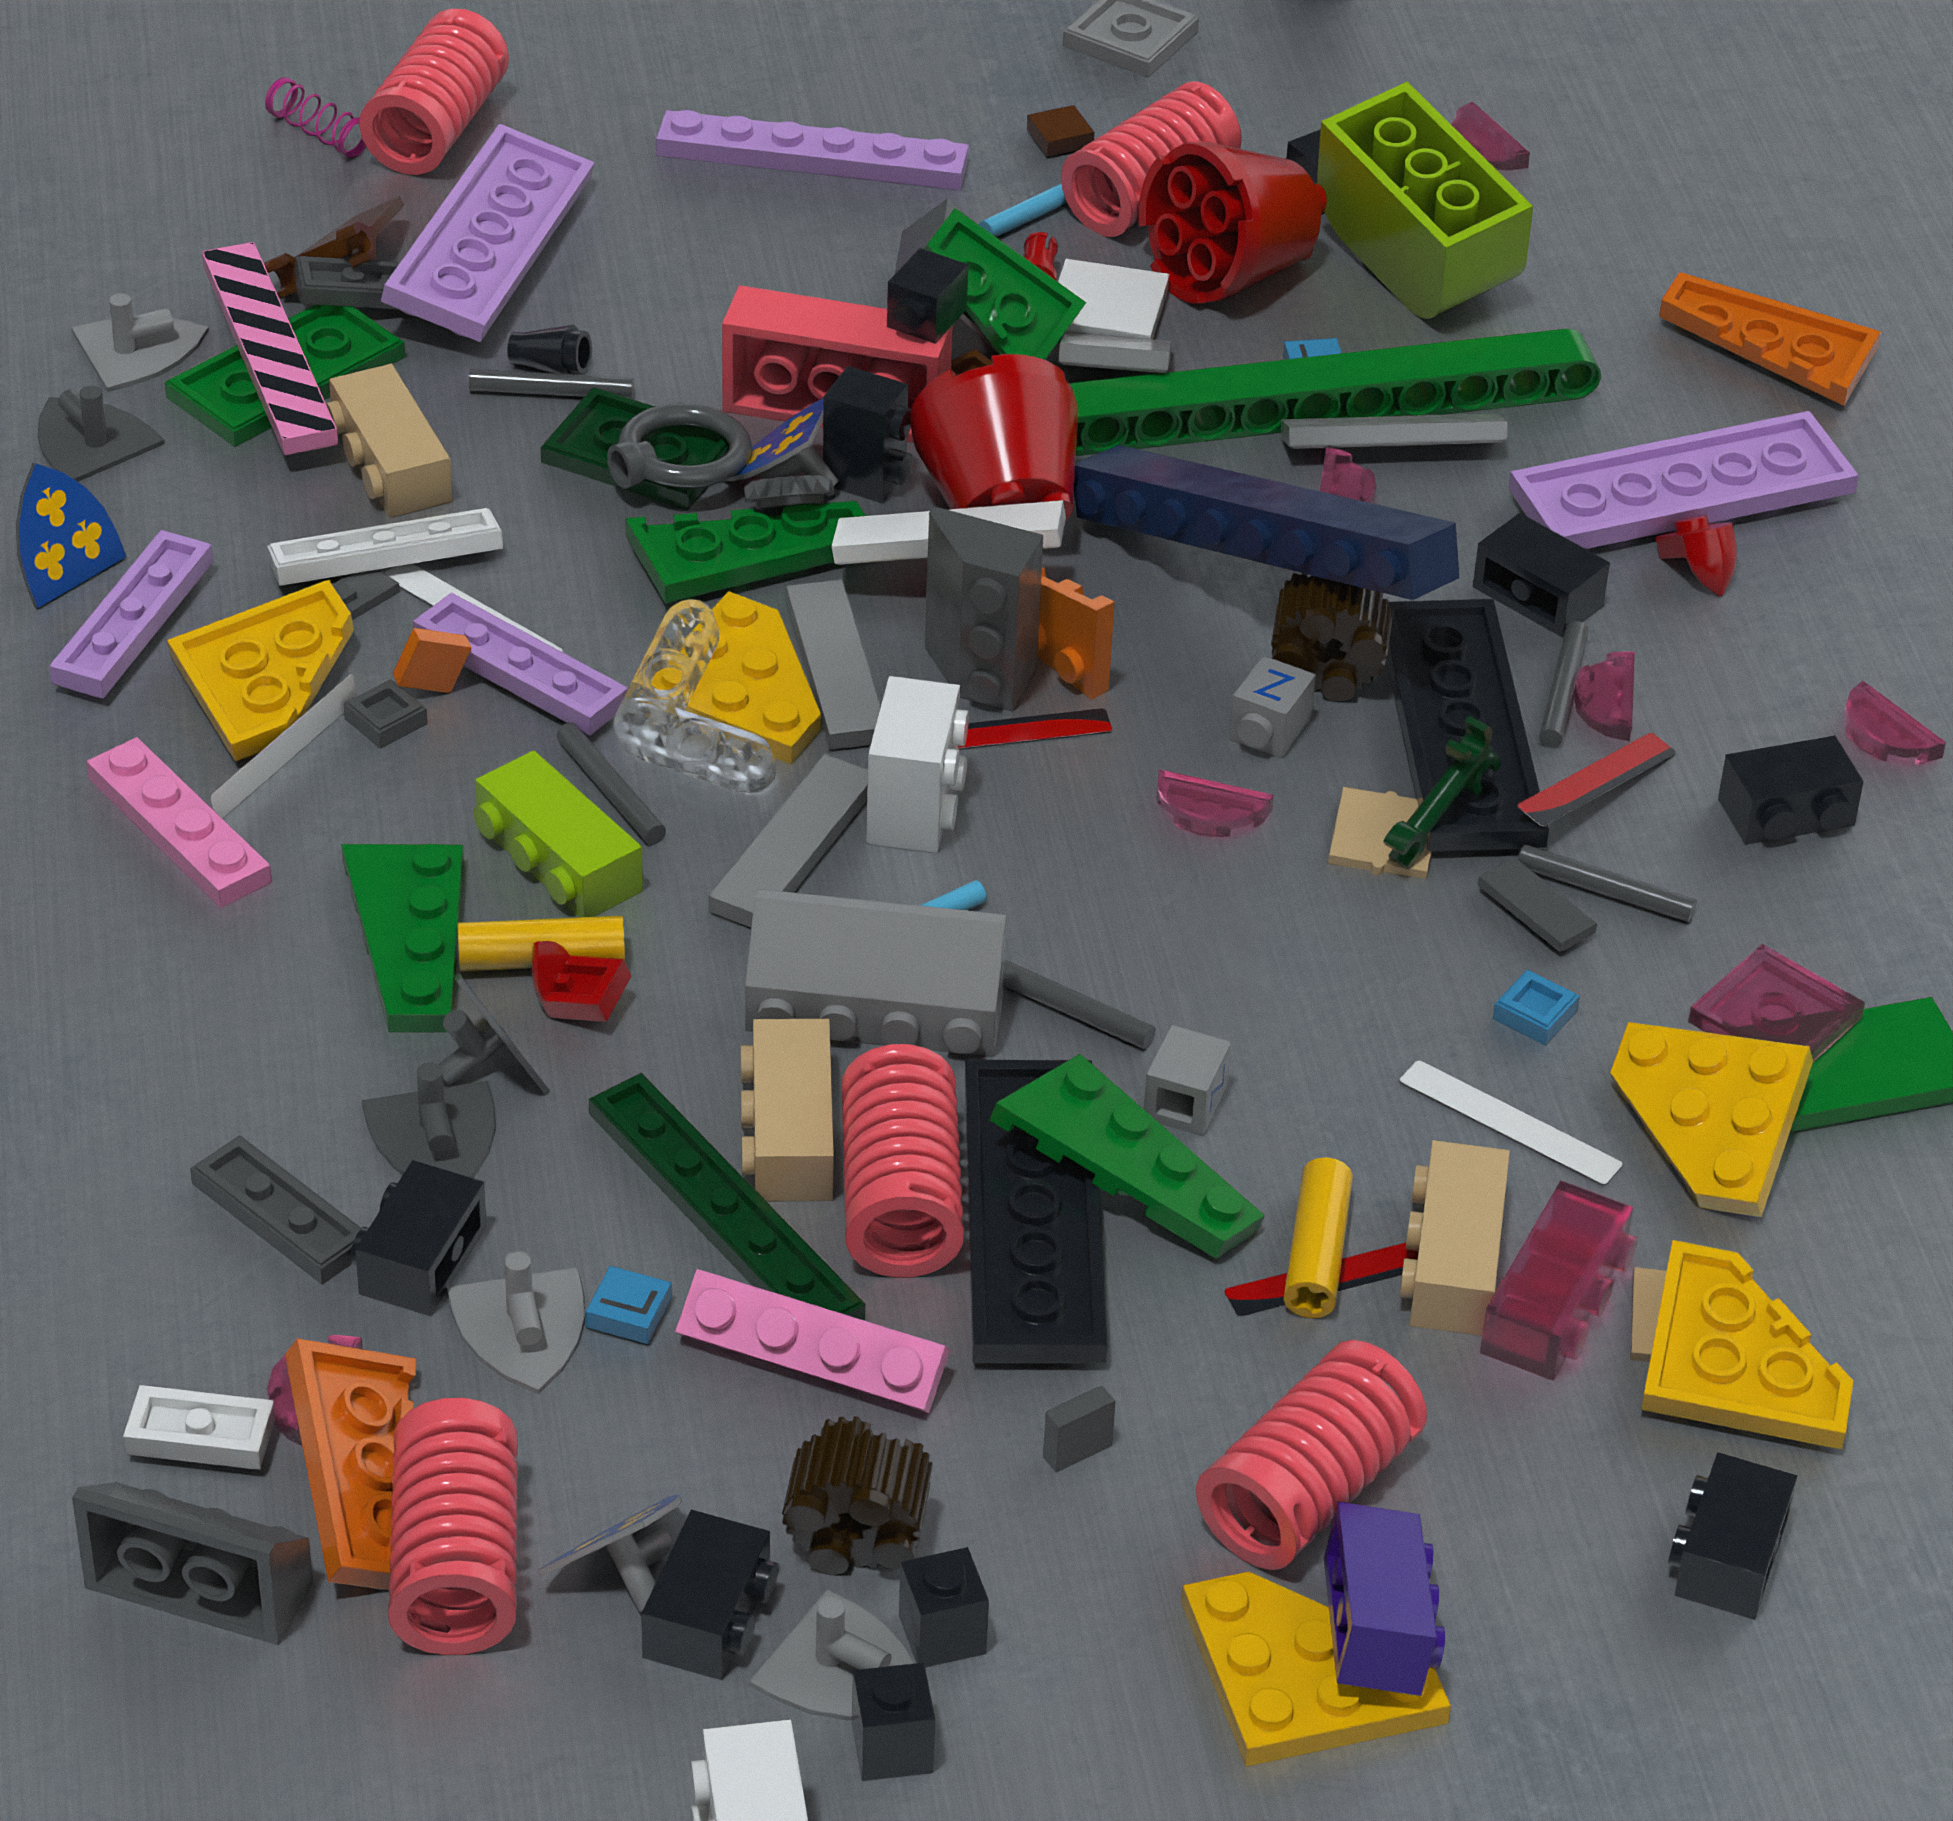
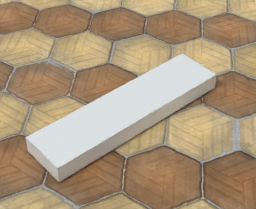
[831,500,1066,565]
[267,508,503,586]

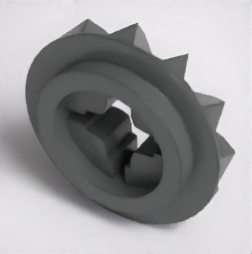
[744,475,834,510]

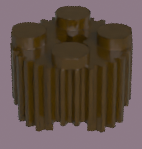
[1271,572,1392,702]
[782,1416,933,1575]

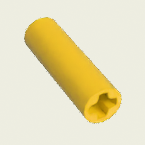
[458,916,625,972]
[1283,1157,1353,1318]

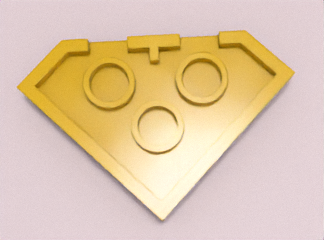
[167,579,354,762]
[639,591,821,764]
[1610,1022,1813,1217]
[1641,1240,1854,1450]
[1181,1572,1451,1767]

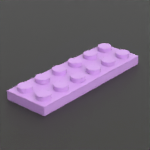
[381,124,595,342]
[1508,411,1859,549]

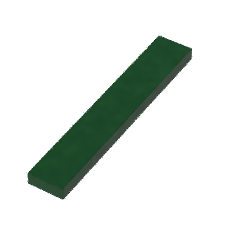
[588,1072,866,1320]

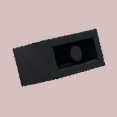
[823,366,912,504]
[1473,513,1610,638]
[1718,735,1864,845]
[351,1160,487,1316]
[1668,1452,1798,1620]
[641,1509,779,1680]

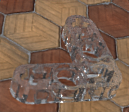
[613,599,777,794]

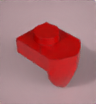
[1655,515,1737,596]
[531,941,632,1022]

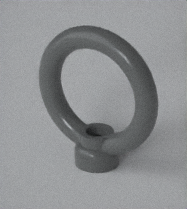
[607,403,752,489]

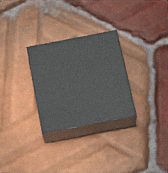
[344,679,427,749]
[1043,1386,1116,1472]

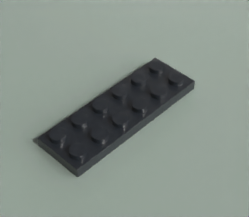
[1387,599,1549,851]
[965,1059,1108,1363]

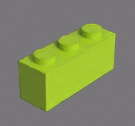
[473,750,643,917]

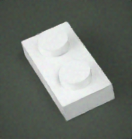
[123,1385,275,1470]

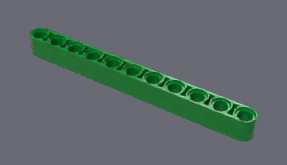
[1069,329,1601,456]

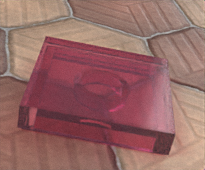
[1688,944,1865,1062]

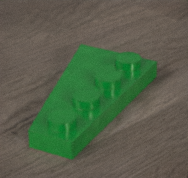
[625,501,866,603]
[341,844,464,1033]
[989,1054,1265,1259]

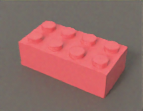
[722,285,953,443]

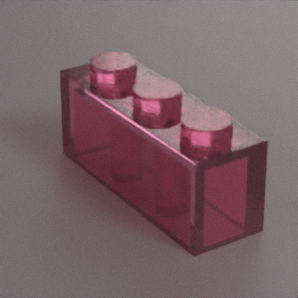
[1480,1180,1638,1381]

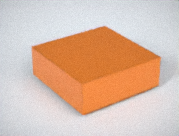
[392,628,472,693]

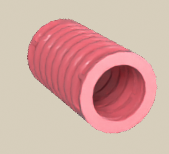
[359,8,509,175]
[1061,81,1242,237]
[842,1044,964,1278]
[1196,1340,1427,1570]
[388,1398,518,1655]

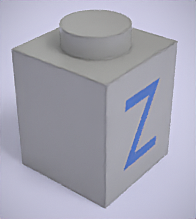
[1229,656,1316,759]
[1144,1024,1232,1136]

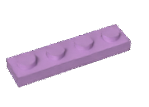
[49,530,213,699]
[413,592,629,735]

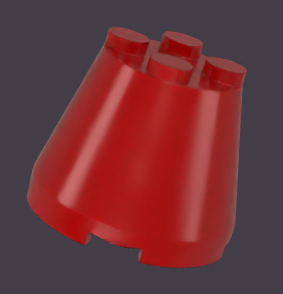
[1139,141,1327,303]
[910,354,1078,523]

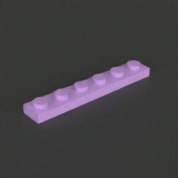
[656,110,969,190]

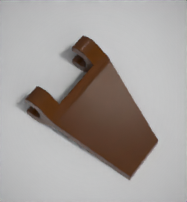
[264,196,404,299]

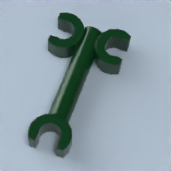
[1383,716,1501,870]

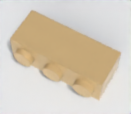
[326,363,453,518]
[740,1019,834,1202]
[1399,1140,1510,1337]

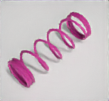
[265,77,366,158]

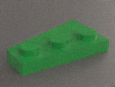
[925,208,1086,360]

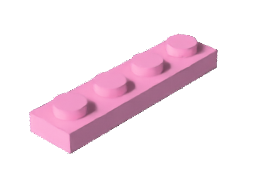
[86,737,272,908]
[675,1269,950,1414]

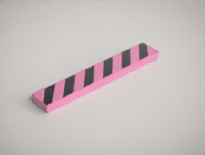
[202,242,338,455]

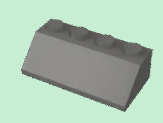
[745,889,1007,1057]

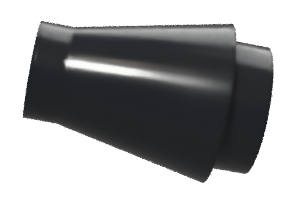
[507,325,592,375]

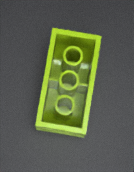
[1317,81,1533,319]

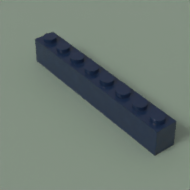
[1074,445,1460,600]

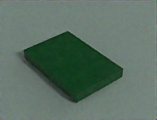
[540,387,730,510]

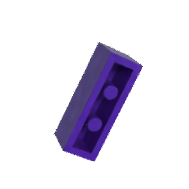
[1323,1501,1445,1696]

